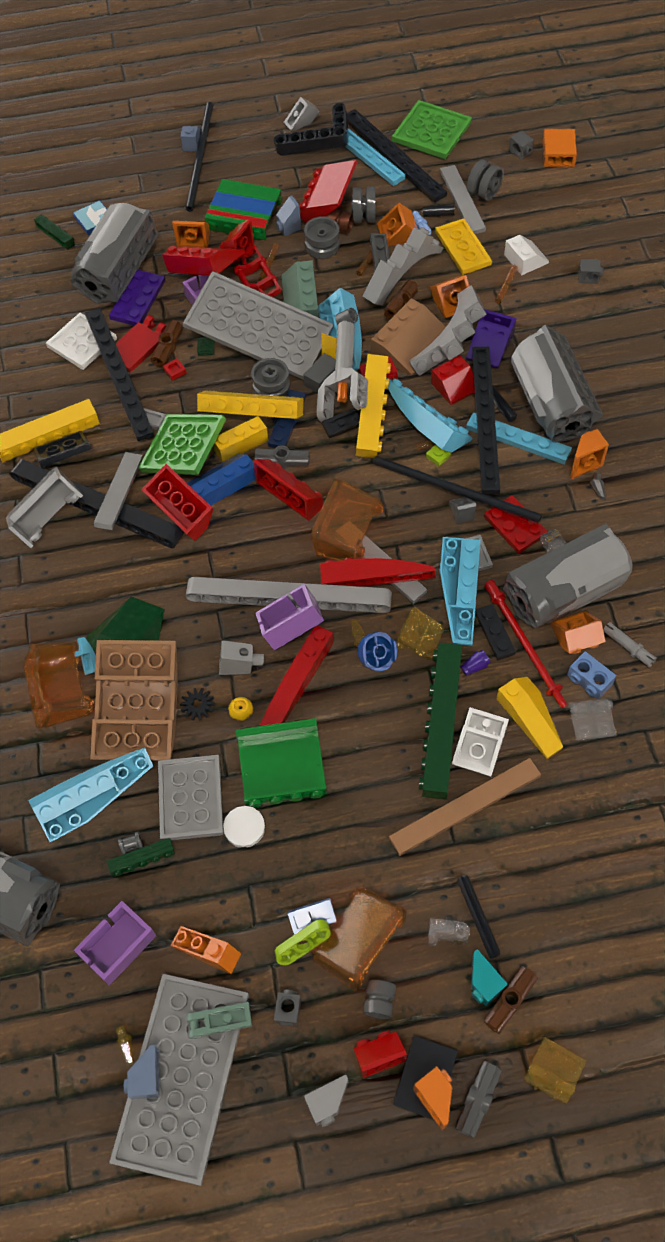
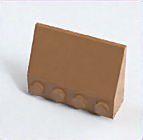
[371,298,446,376]

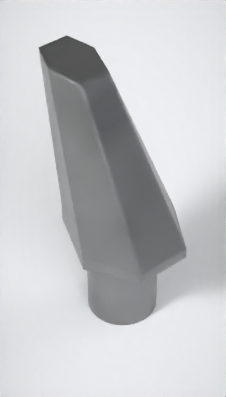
[590,473,607,500]

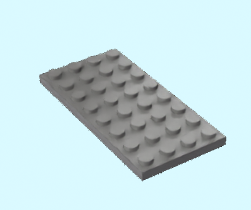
[183,271,334,380]
[109,974,249,1186]

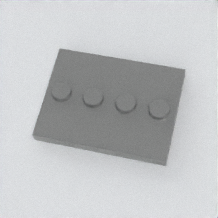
[158,755,224,841]

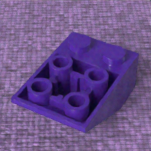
[466,309,517,368]

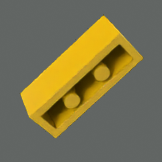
[213,416,269,462]

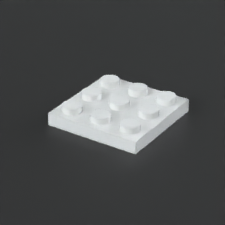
[46,313,117,370]

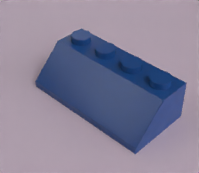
[187,453,256,506]

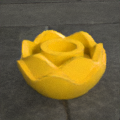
[228,697,253,721]

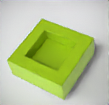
[426,445,451,467]

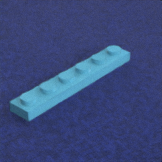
[345,128,405,186]
[466,412,572,465]

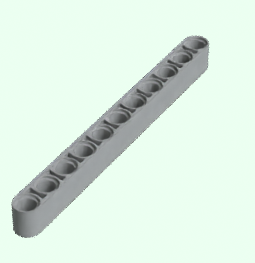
[185,577,392,613]

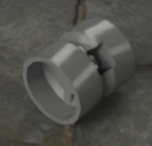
[363,980,396,1019]

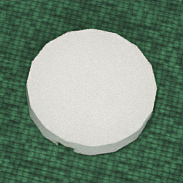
[223,806,265,848]

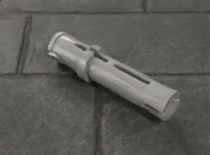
[603,622,657,667]

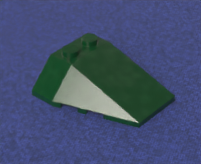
[86,596,165,655]

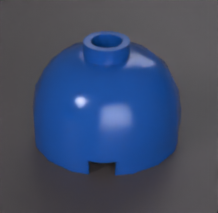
[357,632,398,671]

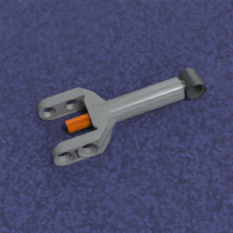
[317,308,368,423]

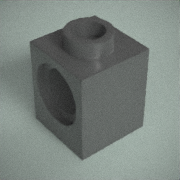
[509,131,534,159]
[578,259,603,284]
[274,990,301,1027]

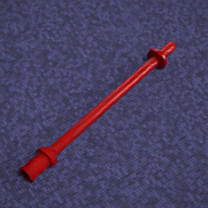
[484,580,567,708]

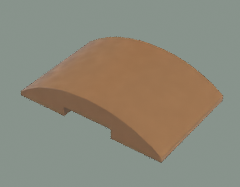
[90,640,178,761]

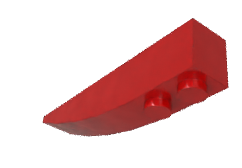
[320,558,436,587]
[259,625,334,726]

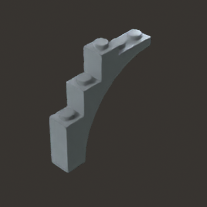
[363,227,444,306]
[410,285,487,376]

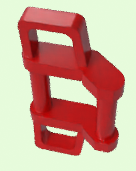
[233,246,282,297]

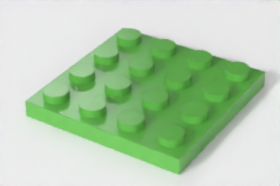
[392,100,472,159]
[138,414,226,475]

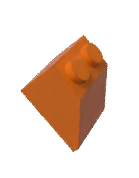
[377,203,417,246]
[172,221,211,247]
[430,275,469,318]
[570,429,609,479]
[551,611,605,654]
[413,1067,452,1131]

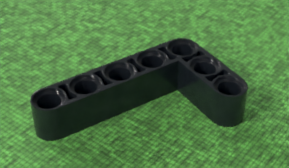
[273,103,349,155]

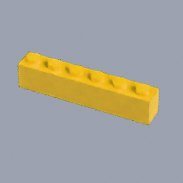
[355,354,391,458]
[197,391,303,419]
[0,399,100,463]

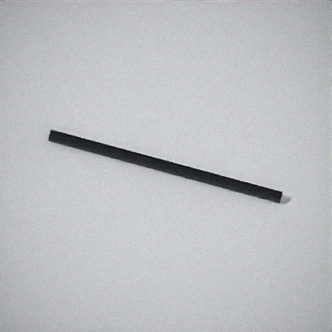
[185,102,213,212]
[373,456,542,523]

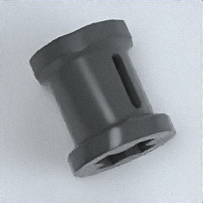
[118,831,143,855]

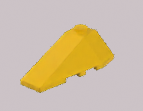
[496,677,563,759]

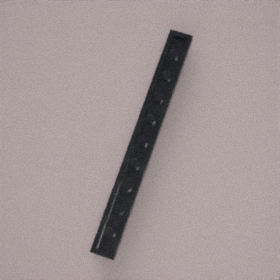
[347,109,447,203]
[85,308,154,441]
[472,346,500,494]

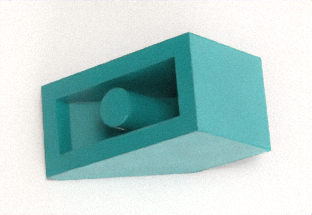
[471,949,508,1006]

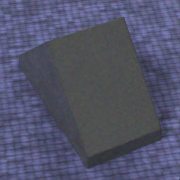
[448,497,476,525]

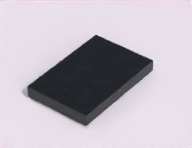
[33,431,92,468]
[393,1036,458,1121]

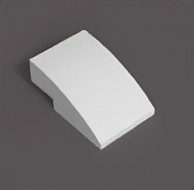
[452,707,509,777]

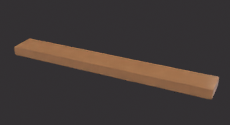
[389,758,541,856]

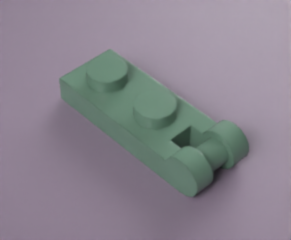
[186,1002,252,1039]

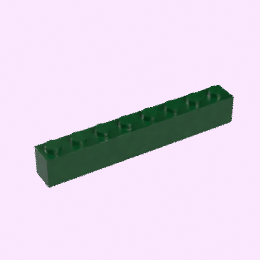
[419,643,462,800]

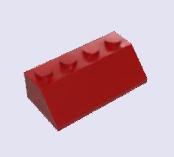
[253,459,323,521]
[141,464,213,541]

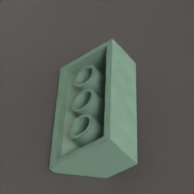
[281,260,319,318]

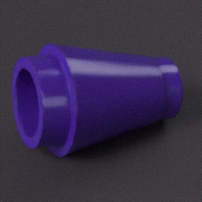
[460,650,491,676]

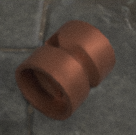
[327,210,353,234]

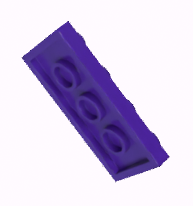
[109,270,166,326]

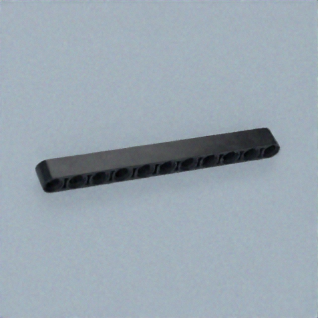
[9,459,184,548]

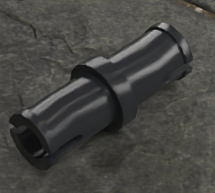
[423,204,455,217]

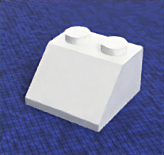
[504,235,549,275]

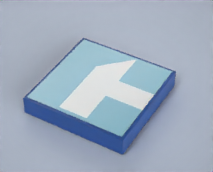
[73,200,107,235]

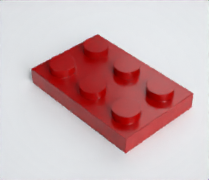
[484,495,548,554]

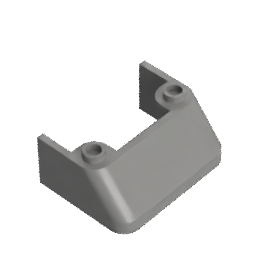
[6,467,83,548]

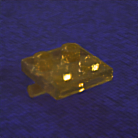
[397,607,445,660]
[524,1037,586,1105]

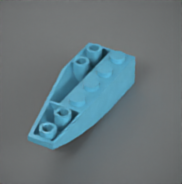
[318,288,362,371]
[386,378,472,452]
[440,537,481,646]
[28,748,153,842]

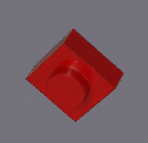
[163,358,187,381]

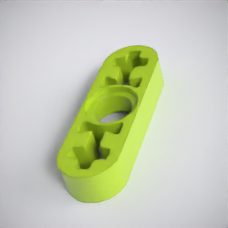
[275,919,331,965]

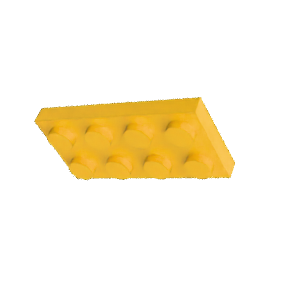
[435,218,492,275]

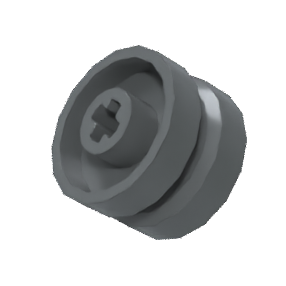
[467,159,504,201]
[351,187,376,224]
[304,217,340,259]
[251,358,290,397]

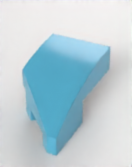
[74,637,96,675]

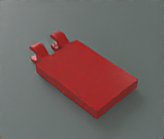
[115,315,167,373]

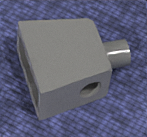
[219,641,264,675]

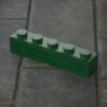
[34,214,75,250]
[107,838,175,877]

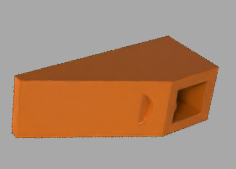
[170,926,241,974]

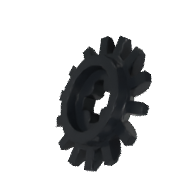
[180,688,215,721]

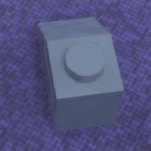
[180,126,201,152]
[275,196,301,236]
[124,1045,160,1100]

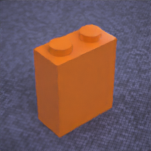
[542,129,577,167]

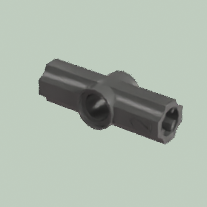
[255,446,309,469]
[456,1061,502,1139]

